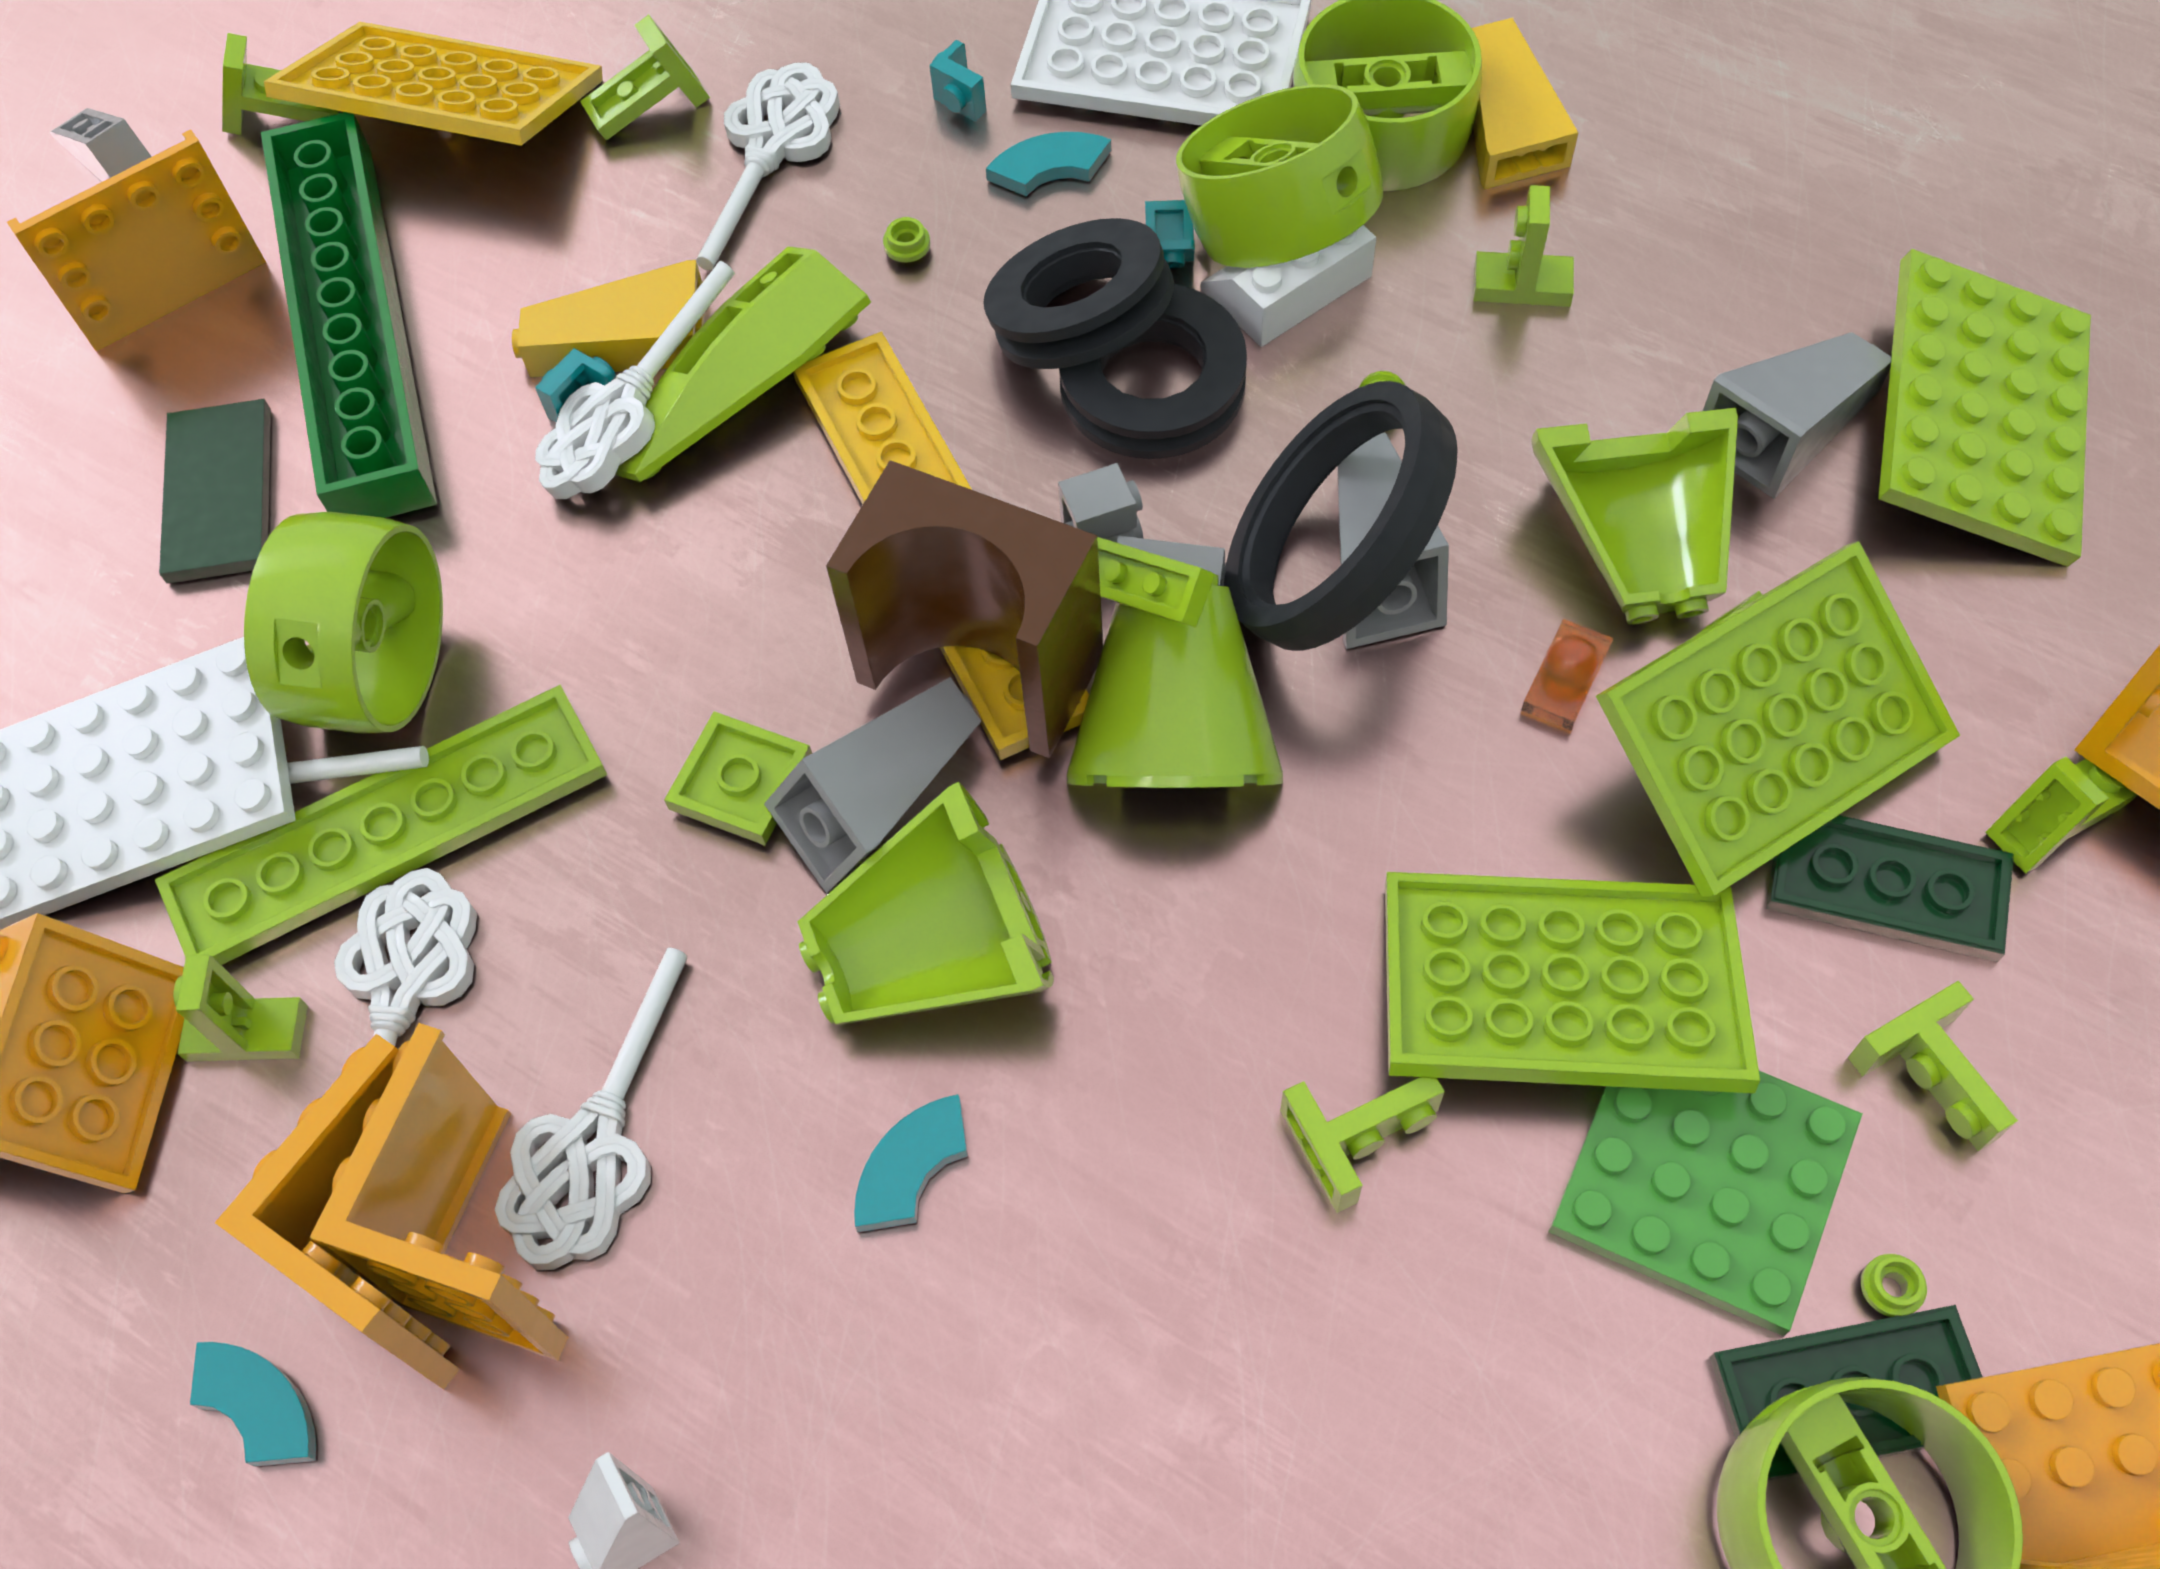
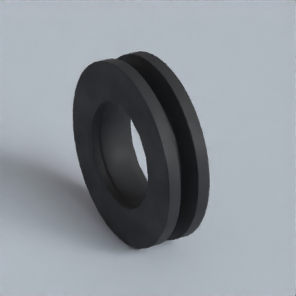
[983,218,1174,369]
[1059,284,1247,459]

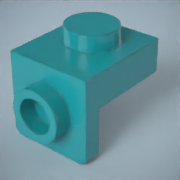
[929,40,987,122]
[1145,200,1195,269]
[535,348,616,422]

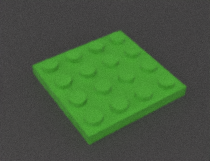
[1548,1071,1863,1337]

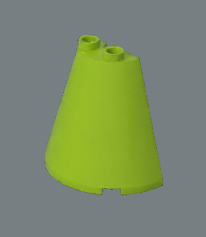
[1531,408,1738,624]
[1067,575,1283,788]
[797,782,1054,1025]

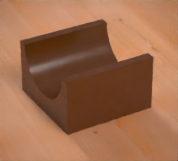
[826,460,1103,758]

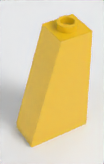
[1472,17,1578,190]
[512,260,704,377]

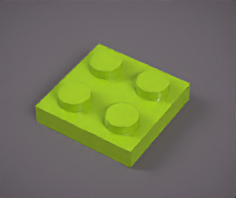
[664,711,812,845]

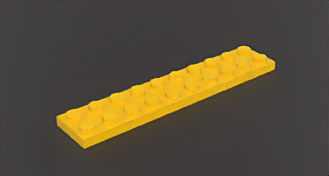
[793,331,1089,760]

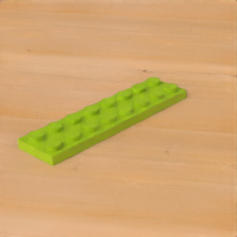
[155,684,608,965]

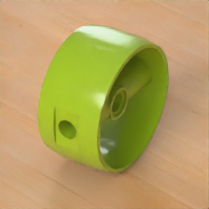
[1293,0,1482,191]
[1176,84,1383,268]
[244,512,443,733]
[1717,1377,2023,1569]

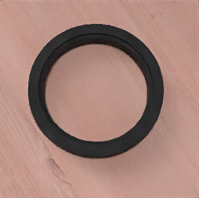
[1224,381,1458,651]

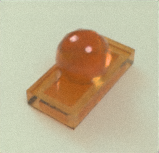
[1521,619,1613,731]

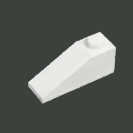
[568,1452,680,1569]

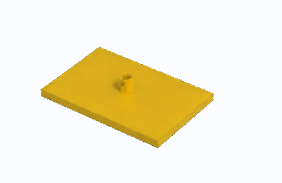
[264,21,603,146]

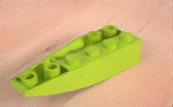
[615,246,871,482]

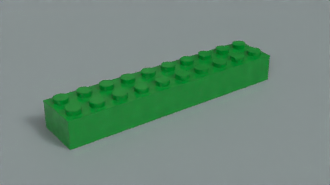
[261,112,437,518]

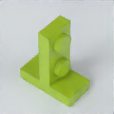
[580,14,710,140]
[222,33,339,135]
[1473,185,1574,307]
[1985,756,2137,874]
[173,954,308,1062]
[1848,980,2018,1152]
[1280,1077,1445,1213]

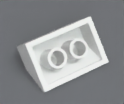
[1200,225,1376,347]

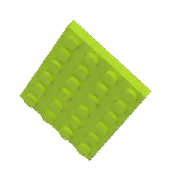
[1878,249,2091,567]
[1596,541,1960,897]
[1385,872,1760,1093]

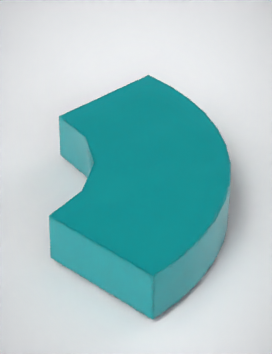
[986,132,1112,196]
[854,1094,968,1232]
[190,1342,316,1467]

